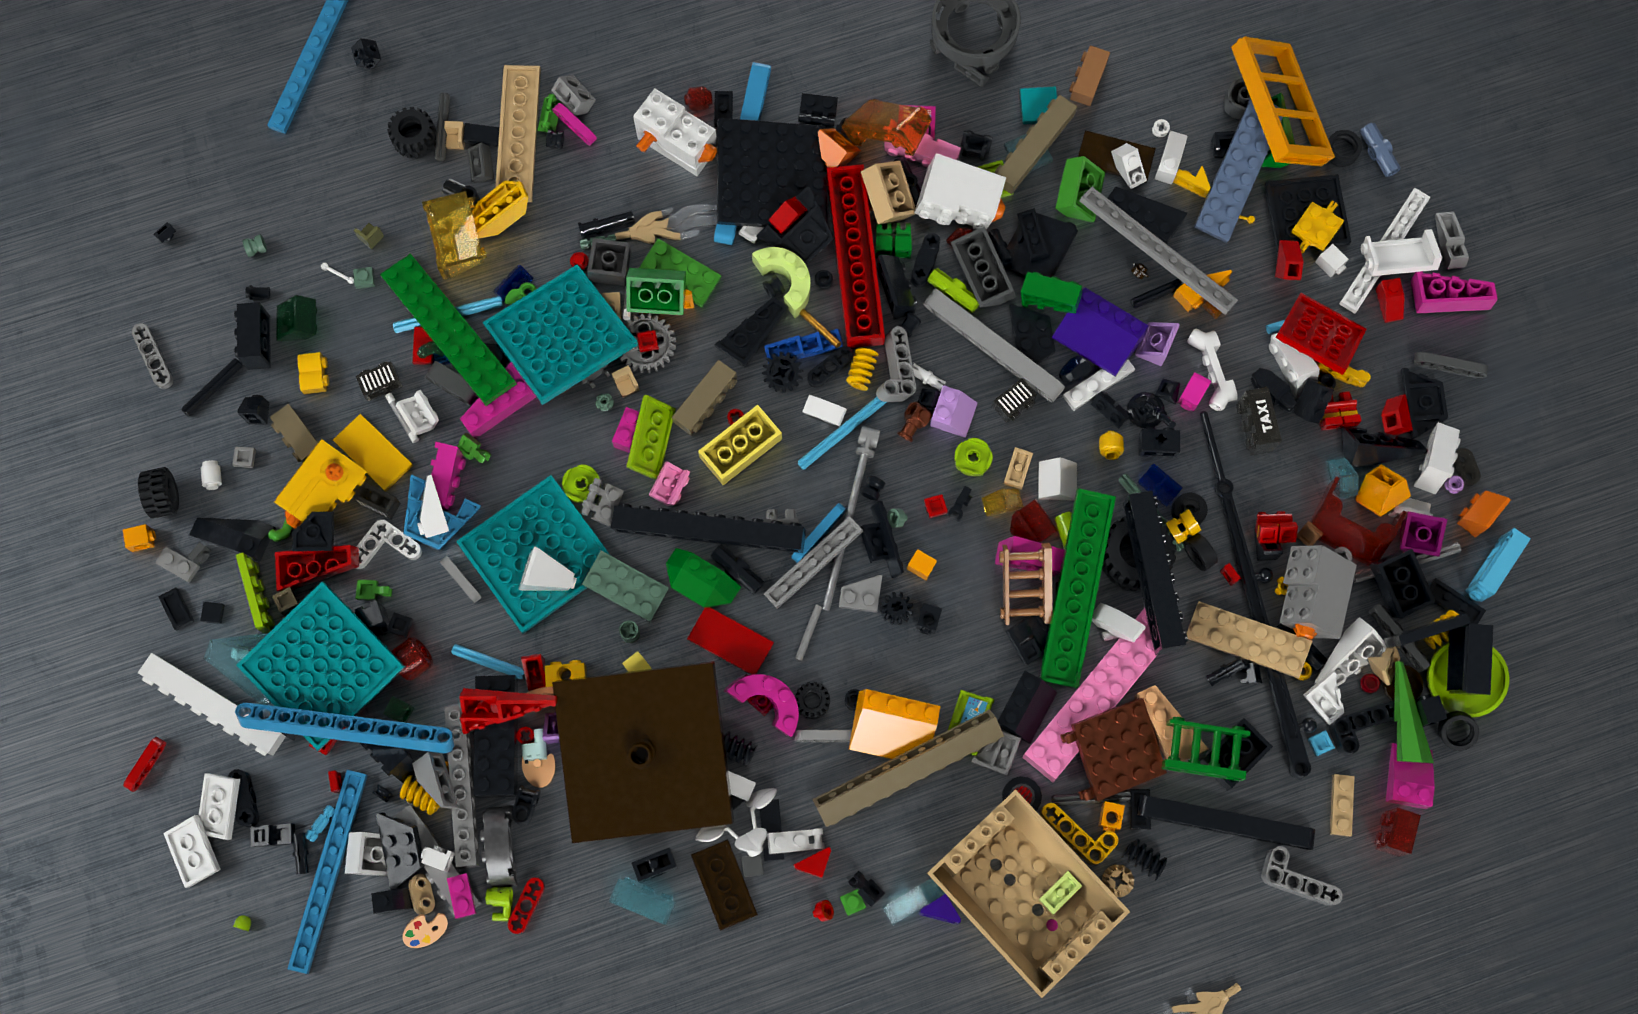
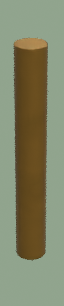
[800,309,841,348]

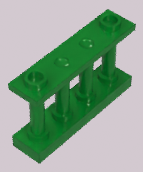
[1161,717,1250,782]

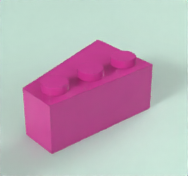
[431,442,466,511]
[995,536,1065,577]

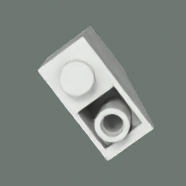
[1111,143,1147,189]

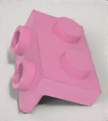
[649,461,690,506]

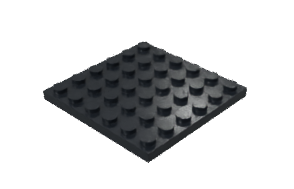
[717,118,828,229]

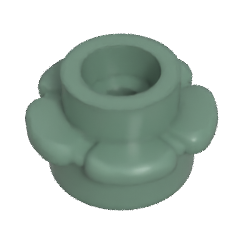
[595,393,614,411]

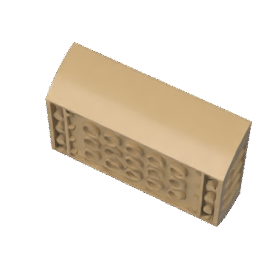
[927,789,1130,998]

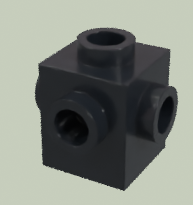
[351,38,381,69]

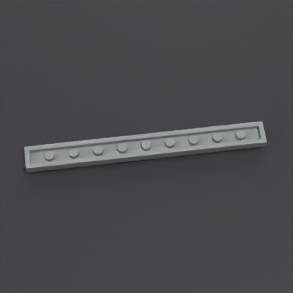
[1079,187,1238,315]

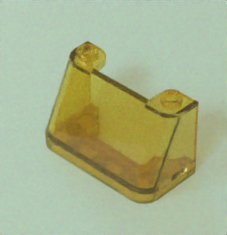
[422,191,487,280]

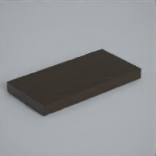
[1078,130,1156,183]
[691,839,758,931]

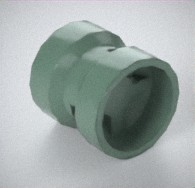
[242,234,267,257]
[619,620,640,643]

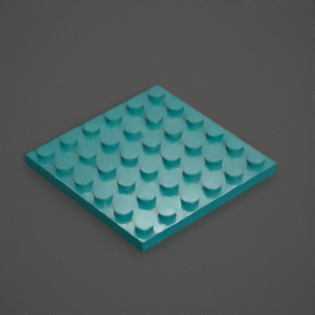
[483,264,638,405]
[456,475,611,634]
[236,582,405,751]

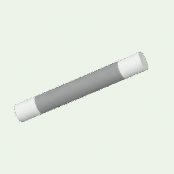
[385,393,419,443]

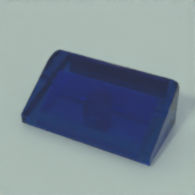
[493,265,533,302]

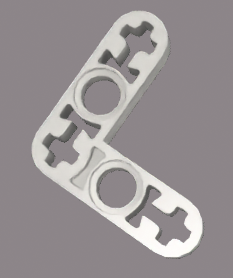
[356,520,422,569]

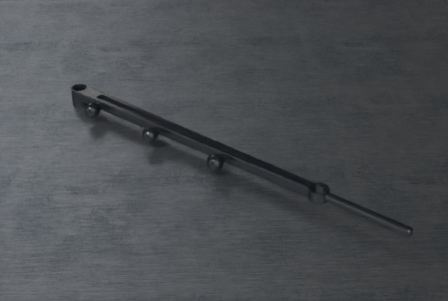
[1200,411,1317,779]

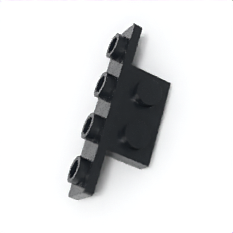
[860,501,904,578]

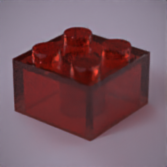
[1375,807,1421,857]

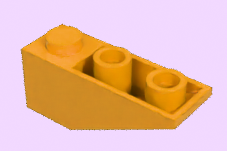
[1173,270,1232,312]

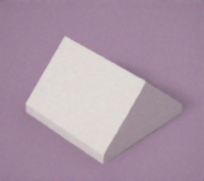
[1038,457,1077,501]

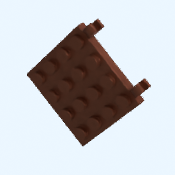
[1060,698,1167,801]

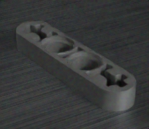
[1414,352,1488,378]

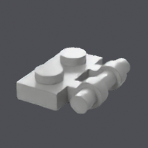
[581,478,624,526]

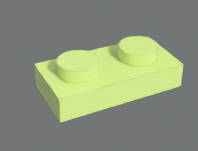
[1039,871,1082,915]

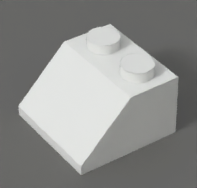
[345,832,388,876]

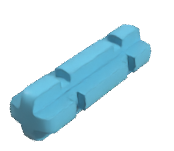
[305,805,335,842]

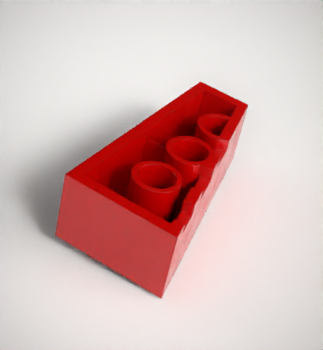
[275,545,359,592]

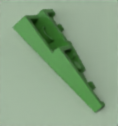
[1394,661,1434,763]

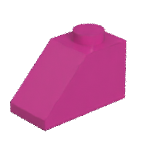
[1177,372,1211,411]

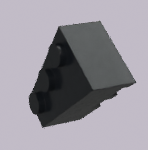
[360,717,416,783]

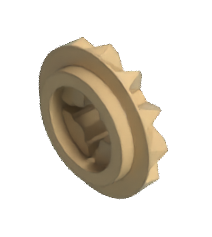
[1102,864,1134,897]

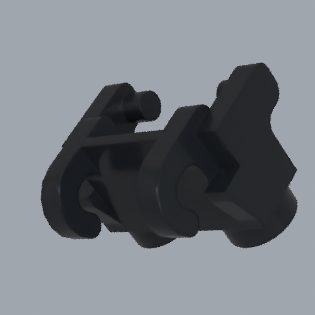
[961,130,993,161]

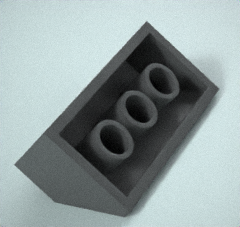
[951,226,1016,308]

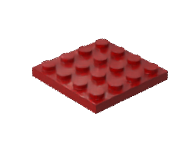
[1275,293,1367,375]

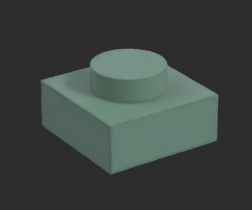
[353,267,375,289]

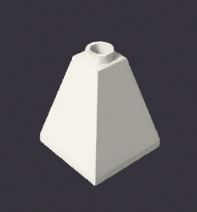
[519,547,577,591]

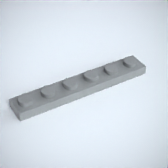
[764,516,863,609]

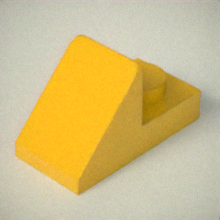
[1173,166,1211,198]

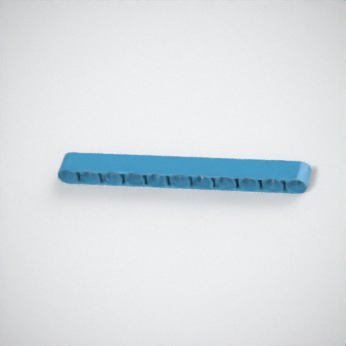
[714,62,771,245]
[235,703,454,753]

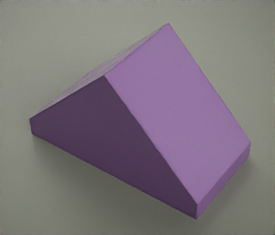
[543,712,560,744]

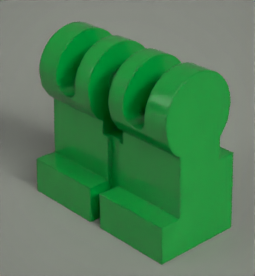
[875,223,912,259]

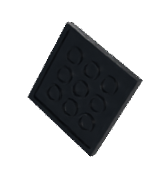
[1265,174,1351,252]

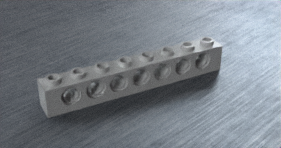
[444,705,480,869]

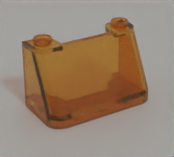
[842,99,932,156]

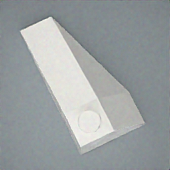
[1315,617,1386,686]

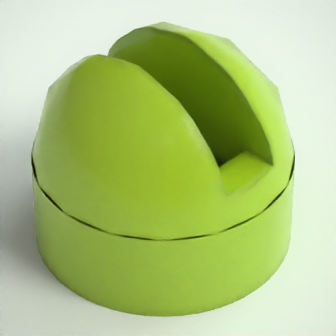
[233,915,251,931]

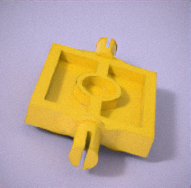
[1291,201,1344,253]

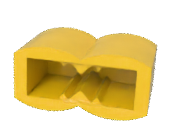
[297,352,329,394]

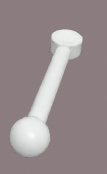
[321,263,354,284]

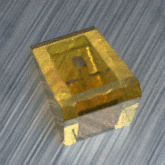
[982,488,1023,517]

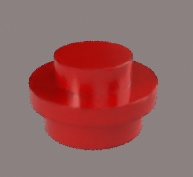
[570,252,589,270]

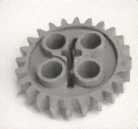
[621,313,676,373]

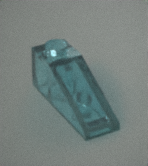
[882,879,945,925]

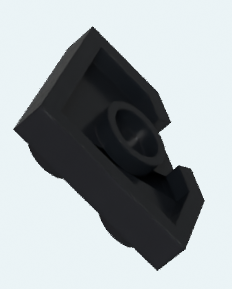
[292,512,334,551]

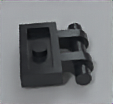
[798,93,838,127]

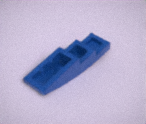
[764,329,844,364]

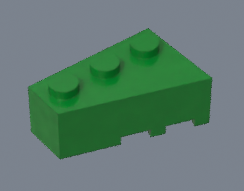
[1021,272,1082,313]

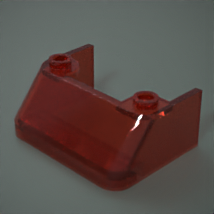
[1310,476,1407,565]

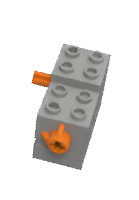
[1280,545,1357,640]

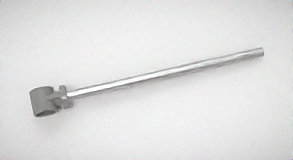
[822,426,880,611]

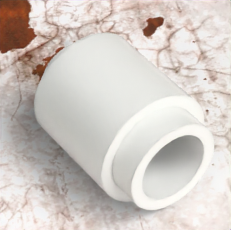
[200,460,222,490]

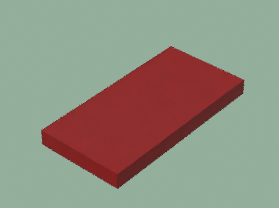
[687,607,774,675]

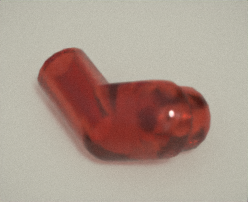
[946,228,973,246]

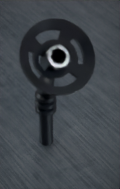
[1127,392,1176,428]

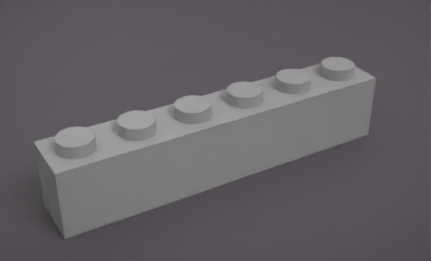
[392,805,482,916]

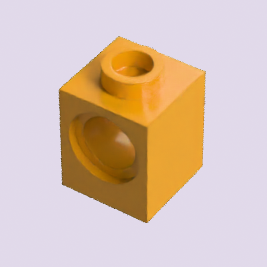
[123,524,156,552]
[1098,801,1125,833]

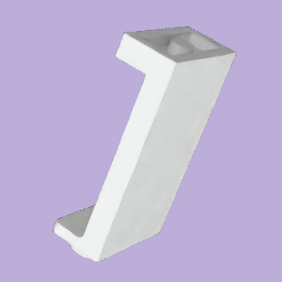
[1361,229,1442,276]

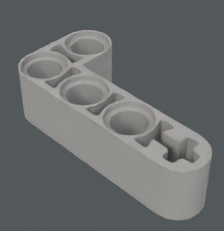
[876,326,916,402]
[1261,846,1343,906]

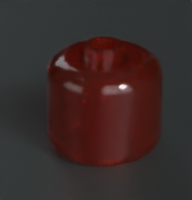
[391,637,433,681]

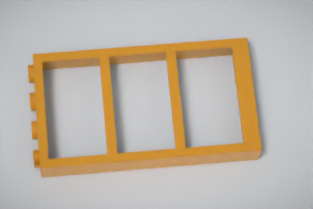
[1231,36,1335,166]

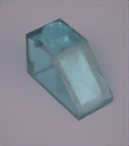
[1326,457,1359,498]

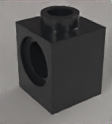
[916,603,942,635]

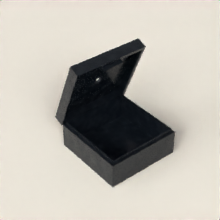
[1383,614,1493,695]

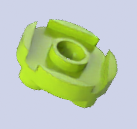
[954,438,993,476]
[562,465,601,503]

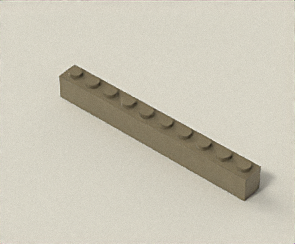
[812,709,1004,827]

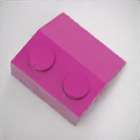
[612,407,639,453]

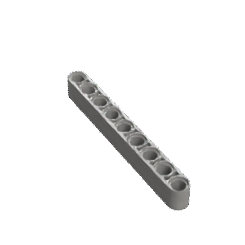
[923,289,1065,403]

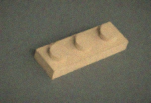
[1330,774,1355,837]

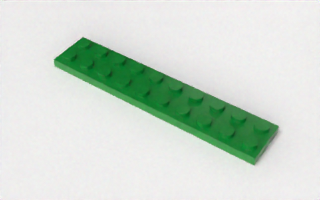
[380,253,516,406]
[1039,488,1116,688]

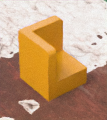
[907,549,937,581]

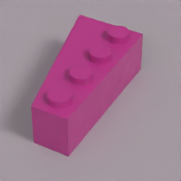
[1410,271,1498,313]
[460,362,536,439]

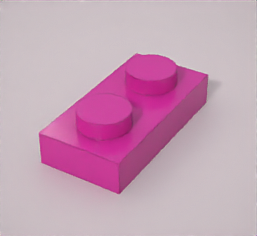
[447,873,477,919]

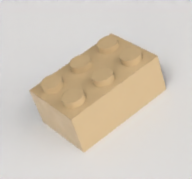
[861,161,916,224]

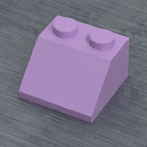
[930,385,978,438]

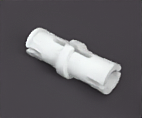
[913,363,947,392]

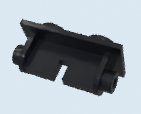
[1091,392,1130,429]

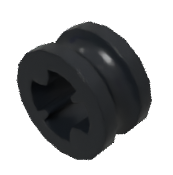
[372,784,393,802]

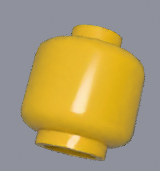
[1099,430,1124,460]

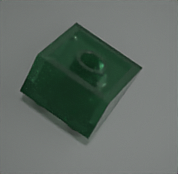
[276,295,317,342]

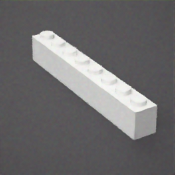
[138,653,286,756]

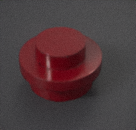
[1360,674,1380,693]

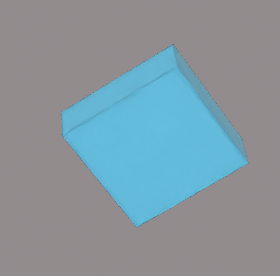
[1307,730,1335,756]

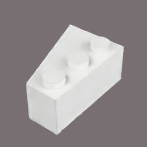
[1414,422,1461,494]

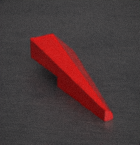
[459,688,557,734]

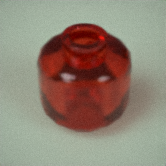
[684,86,712,111]

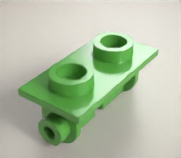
[537,94,562,132]

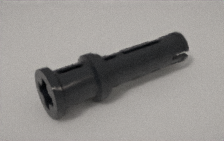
[578,210,635,239]

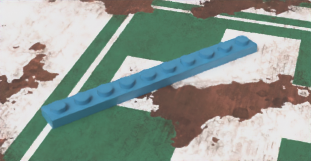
[267,0,349,134]
[287,770,368,974]

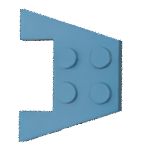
[403,475,481,551]

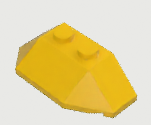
[465,181,528,239]

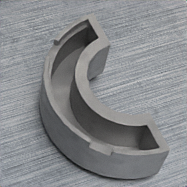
[480,805,518,888]

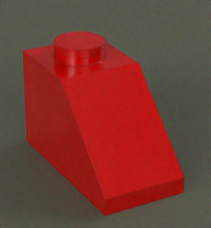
[1375,278,1404,323]

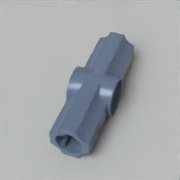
[1359,123,1401,177]

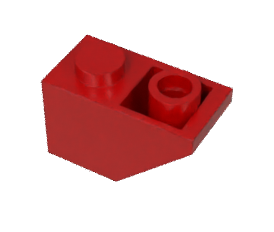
[1275,240,1304,280]
[1381,394,1413,436]

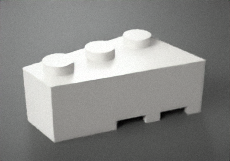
[1269,333,1320,399]

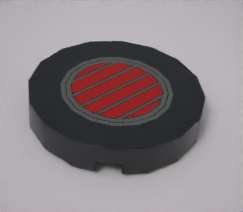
[1002,776,1042,811]

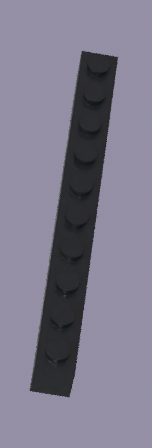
[611,503,806,553]

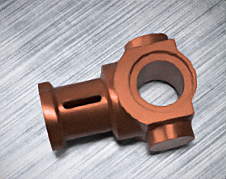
[897,402,933,442]

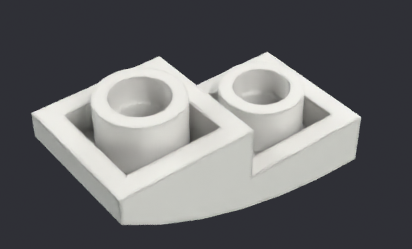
[802,395,847,427]

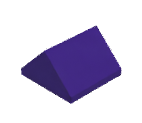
[918,894,961,925]

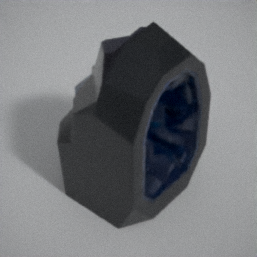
[1059,355,1092,383]

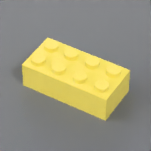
[698,405,782,485]

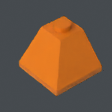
[818,128,861,168]

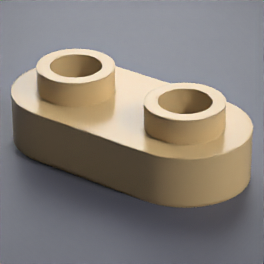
[408,874,435,915]

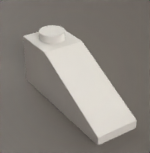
[1154,130,1188,185]

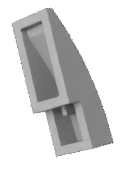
[1435,211,1469,269]

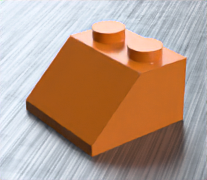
[1457,490,1511,538]

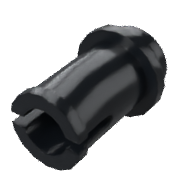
[245,285,270,300]

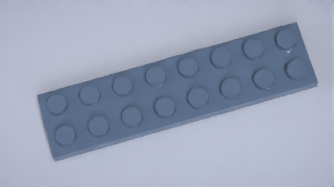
[1194,98,1283,243]

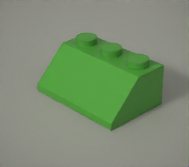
[1055,156,1105,222]

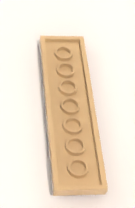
[495,65,541,202]

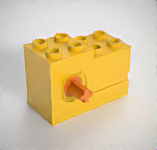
[274,439,367,529]

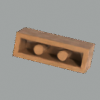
[1069,45,1110,106]

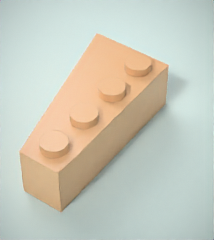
[1134,685,1209,761]

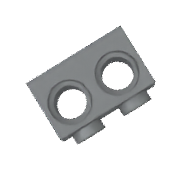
[551,75,596,115]

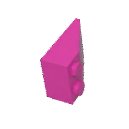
[1385,743,1435,809]

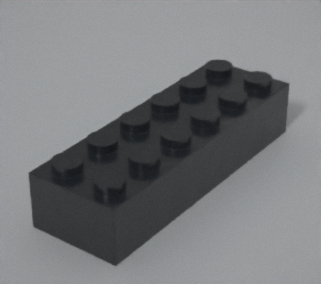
[474,675,518,798]

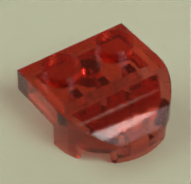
[1010,499,1058,543]

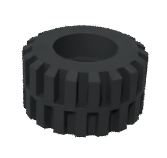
[387,107,437,158]
[138,467,179,519]

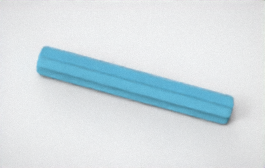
[451,644,525,679]

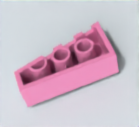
[884,119,961,168]

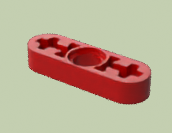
[123,737,166,792]
[508,877,545,934]

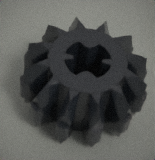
[880,592,913,625]

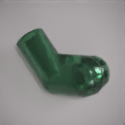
[417,342,444,359]

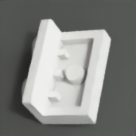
[396,390,439,436]

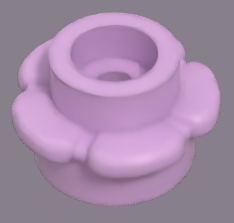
[1444,476,1464,494]

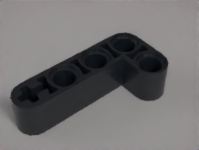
[1329,700,1395,756]

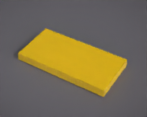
[333,414,413,492]

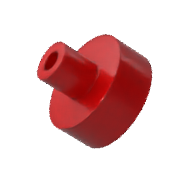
[813,900,834,922]

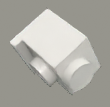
[421,846,455,872]

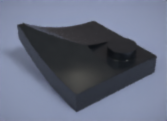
[1006,616,1049,665]

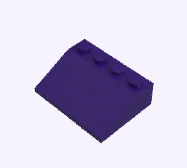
[1052,287,1149,377]

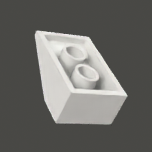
[417,475,449,538]

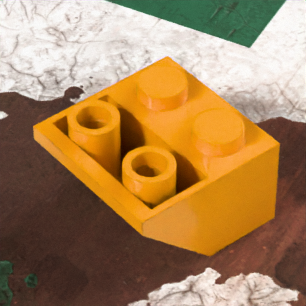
[1355,464,1411,517]

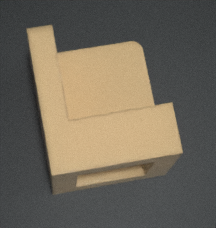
[444,121,465,150]
[611,365,640,398]

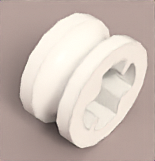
[1152,119,1170,138]

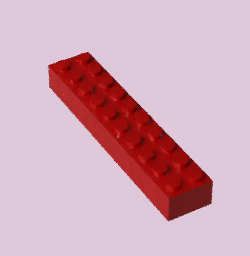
[827,164,885,348]

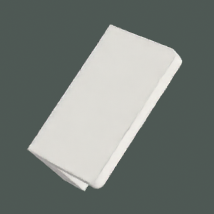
[1388,498,1433,520]

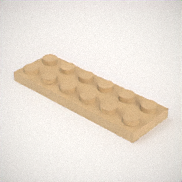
[1187,601,1312,679]

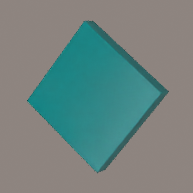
[1019,86,1057,124]

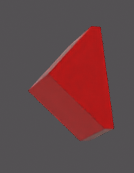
[768,197,807,234]
[521,654,546,691]
[793,846,831,879]

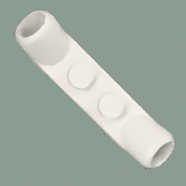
[1187,328,1238,411]

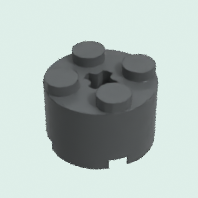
[1223,77,1250,120]

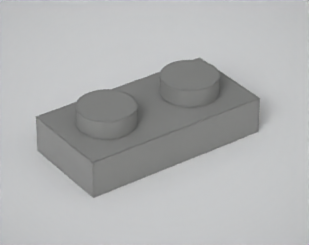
[155,547,200,583]

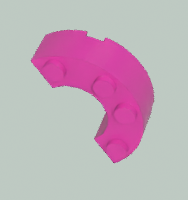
[724,674,799,737]

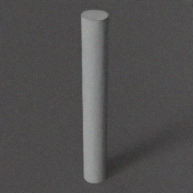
[795,605,822,661]

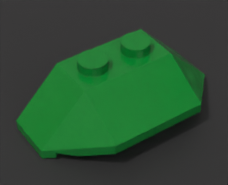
[666,548,741,608]

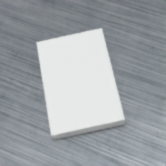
[199,773,240,840]
[163,815,221,888]

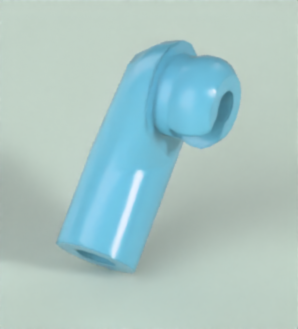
[1266,320,1285,334]

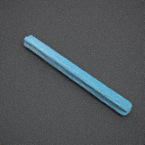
[393,296,503,333]
[798,397,887,470]

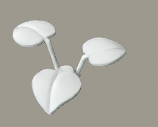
[695,788,777,857]

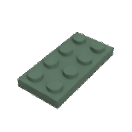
[582,551,669,622]

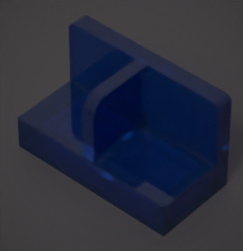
[1137,463,1183,507]

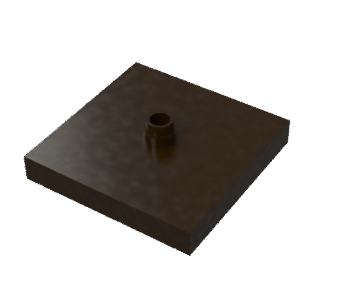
[552,661,734,843]

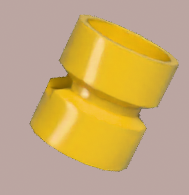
[1165,509,1202,544]

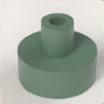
[887,508,908,528]

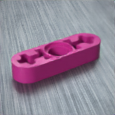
[552,103,597,146]

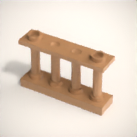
[999,543,1052,625]

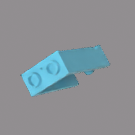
[1465,528,1531,602]

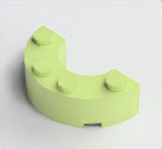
[752,247,811,318]

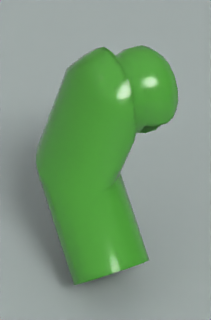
[268,519,293,542]

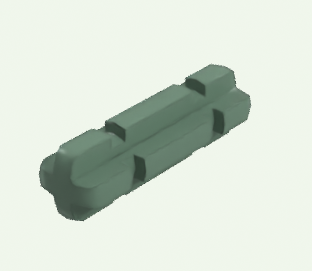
[580,234,616,250]

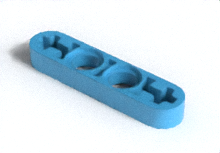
[791,503,847,563]

